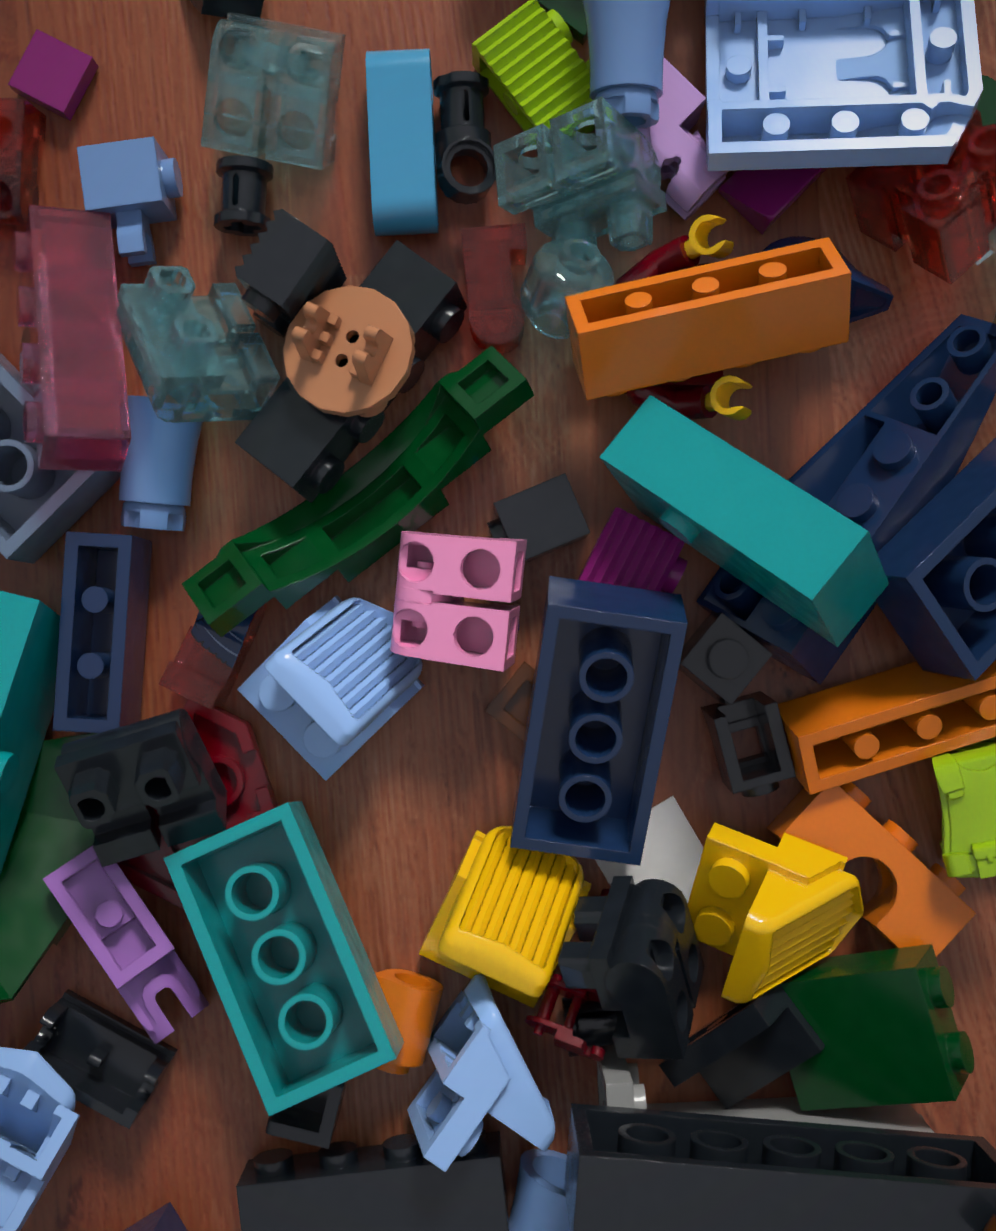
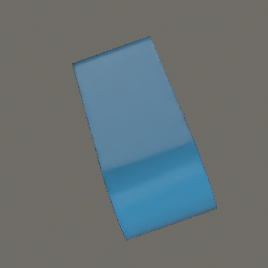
[365,48,439,236]

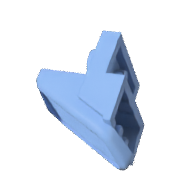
[237,596,425,781]
[407,974,556,1172]
[0,1047,80,1231]

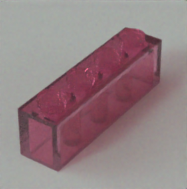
[13,205,131,471]

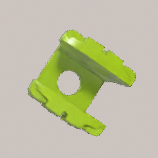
[931,738,996,879]

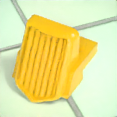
[688,822,864,1003]
[419,826,591,1008]

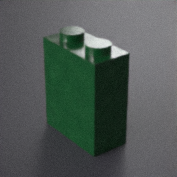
[780,944,974,1111]

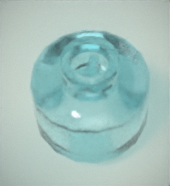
[520,238,614,339]

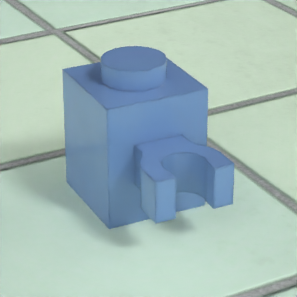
[77,136,183,267]

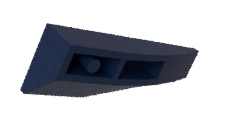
[696,314,996,685]

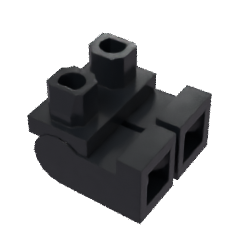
[54,708,227,867]
[558,876,705,1060]

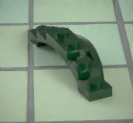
[182,345,534,638]

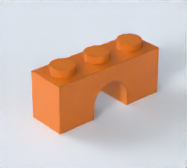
[767,782,976,957]

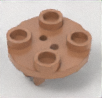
[283,285,415,417]

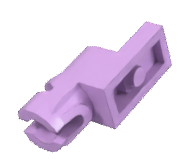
[602,58,729,221]

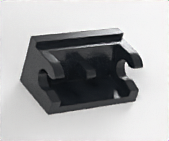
[23,989,178,1129]

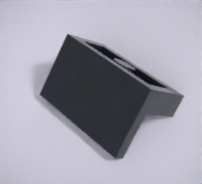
[659,984,825,1109]

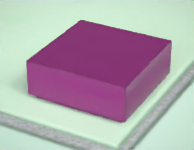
[8,29,99,121]

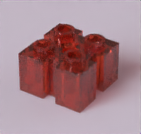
[846,109,996,284]

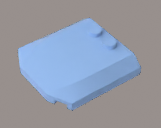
[705,0,983,171]

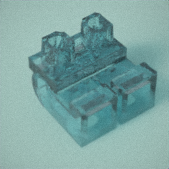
[201,12,346,170]
[493,97,667,272]
[115,266,280,423]

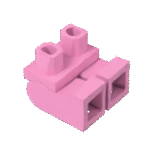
[390,531,527,672]

